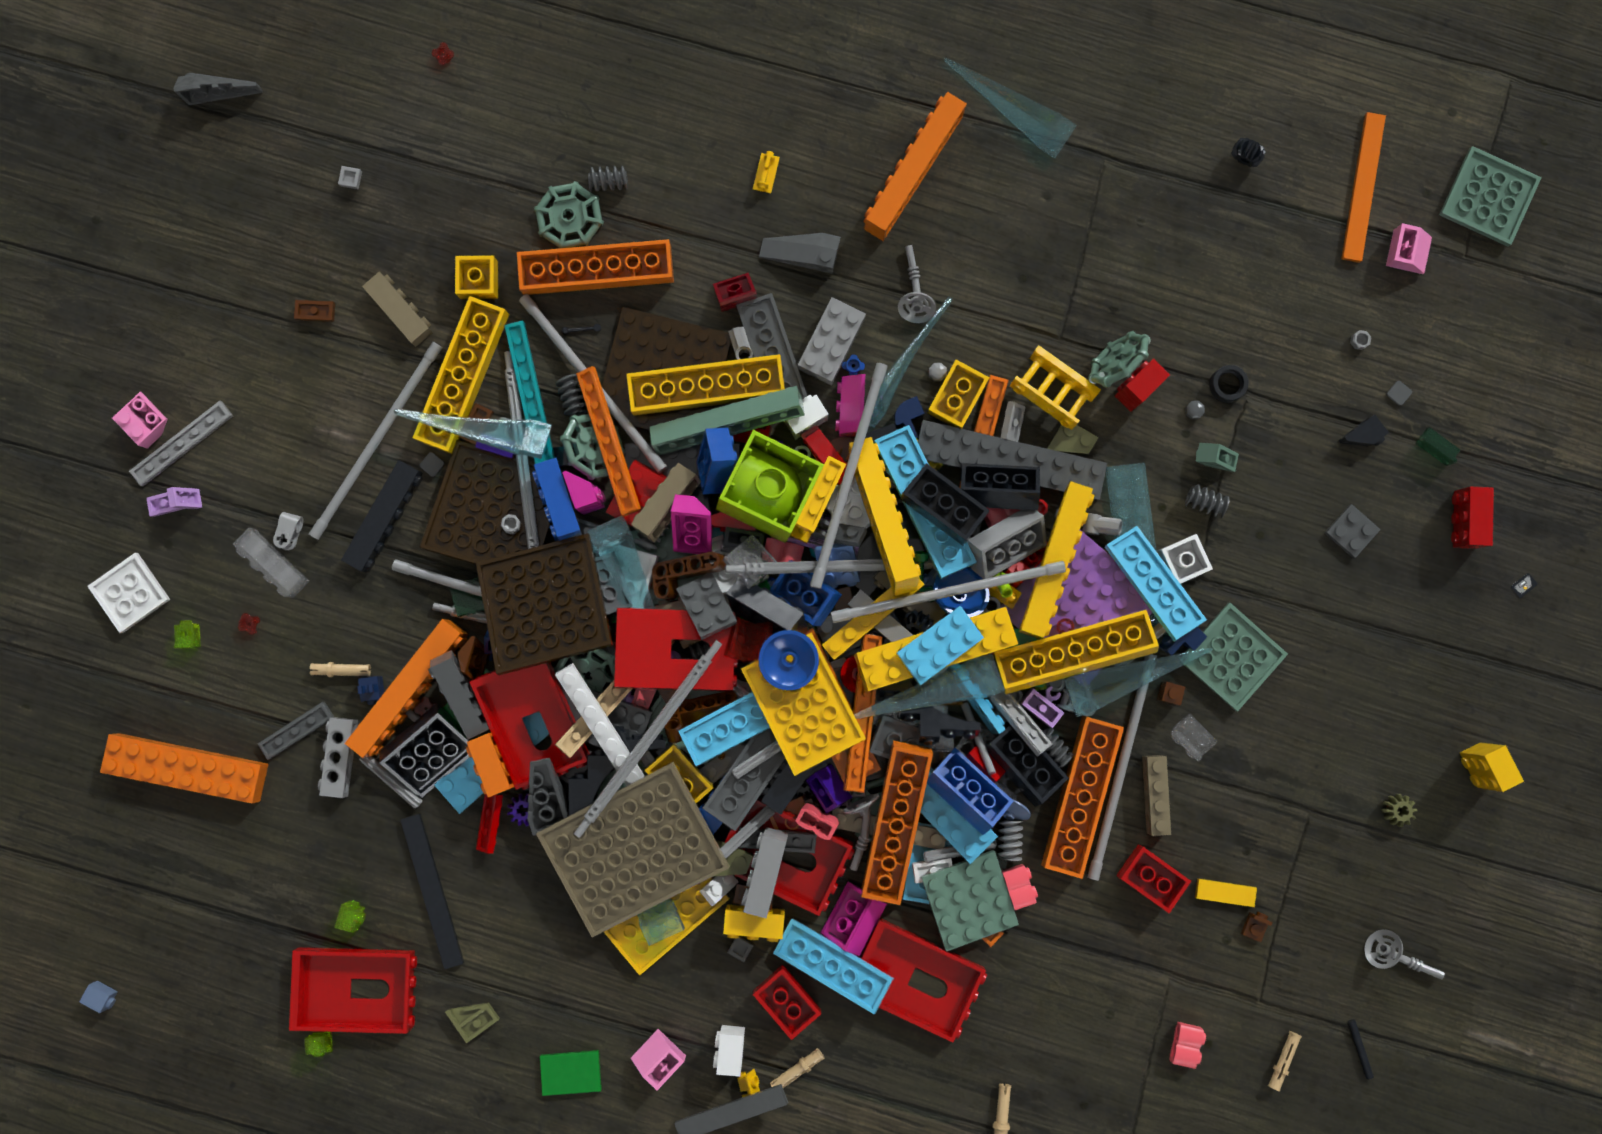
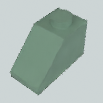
[1196,443,1239,472]

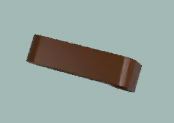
[652,552,728,601]
[662,691,738,743]

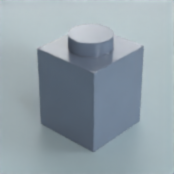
[79,981,118,1013]

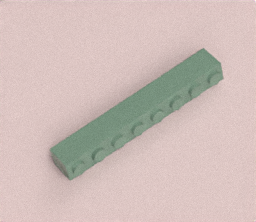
[650,386,805,456]

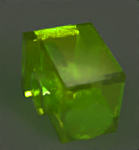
[174,620,201,649]
[304,1032,333,1057]

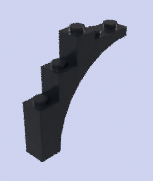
[880,679,980,745]
[568,726,668,815]

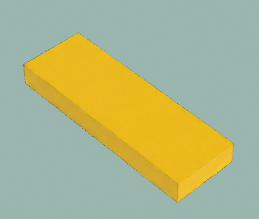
[1195,878,1257,907]

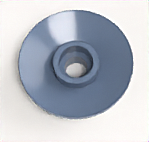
[1003,799,1031,821]

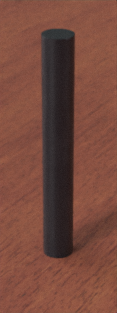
[1347,1019,1374,1079]

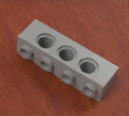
[318,717,358,798]

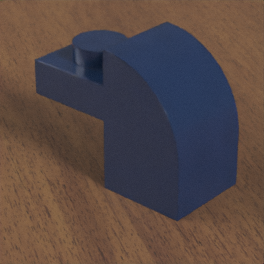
[894,396,925,438]
[1159,627,1207,655]

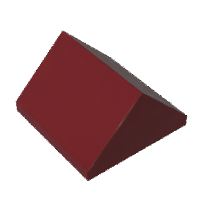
[713,272,757,312]

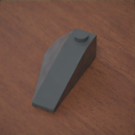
[174,73,263,105]
[759,233,841,274]
[527,758,569,836]

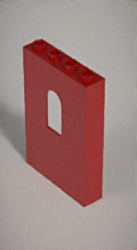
[614,608,738,691]
[470,662,589,790]
[725,797,855,916]
[860,918,987,1043]
[289,947,417,1034]

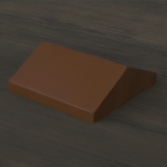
[458,636,489,681]

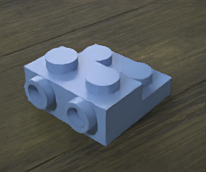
[814,544,860,589]

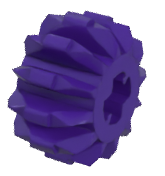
[507,793,529,826]

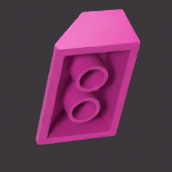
[835,374,866,437]
[562,471,606,515]
[671,494,712,554]
[821,881,887,956]

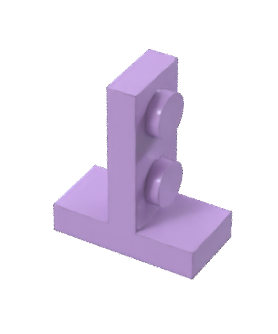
[147,487,202,517]

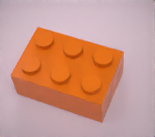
[466,733,514,797]

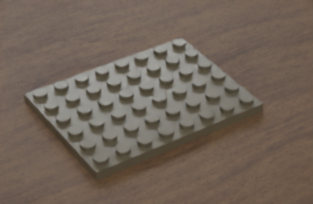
[536,762,730,937]

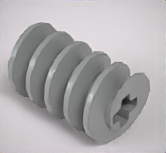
[998,819,1023,861]

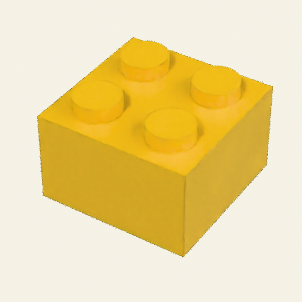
[455,256,498,299]

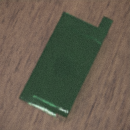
[1416,427,1460,466]

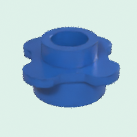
[842,355,865,376]

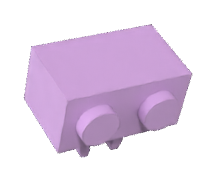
[1019,686,1064,728]

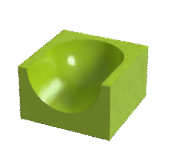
[716,430,824,543]

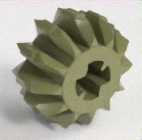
[1382,794,1418,827]

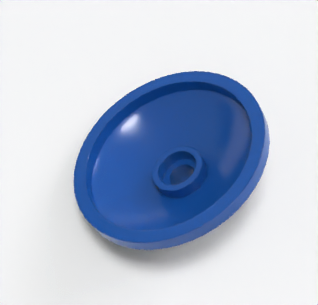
[933,567,990,618]
[758,630,819,690]

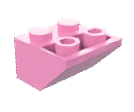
[1386,223,1432,274]
[112,392,168,449]
[631,1029,686,1090]

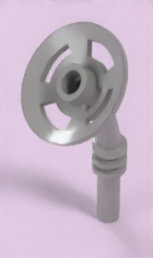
[898,245,936,323]
[843,793,879,871]
[1364,930,1445,980]

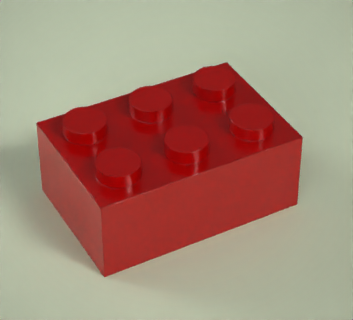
[1115,358,1170,412]
[606,460,667,527]
[1451,486,1494,549]
[1116,844,1191,913]
[753,965,821,1040]

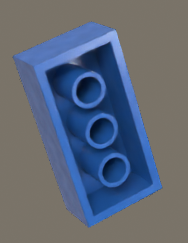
[532,458,582,541]
[927,748,1014,835]

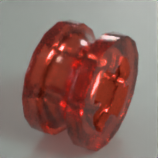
[1056,618,1074,634]

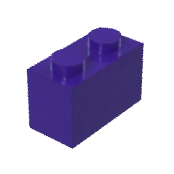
[806,764,852,814]

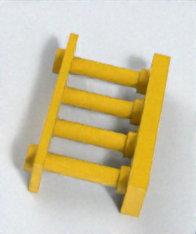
[1010,345,1101,430]
[790,456,846,544]

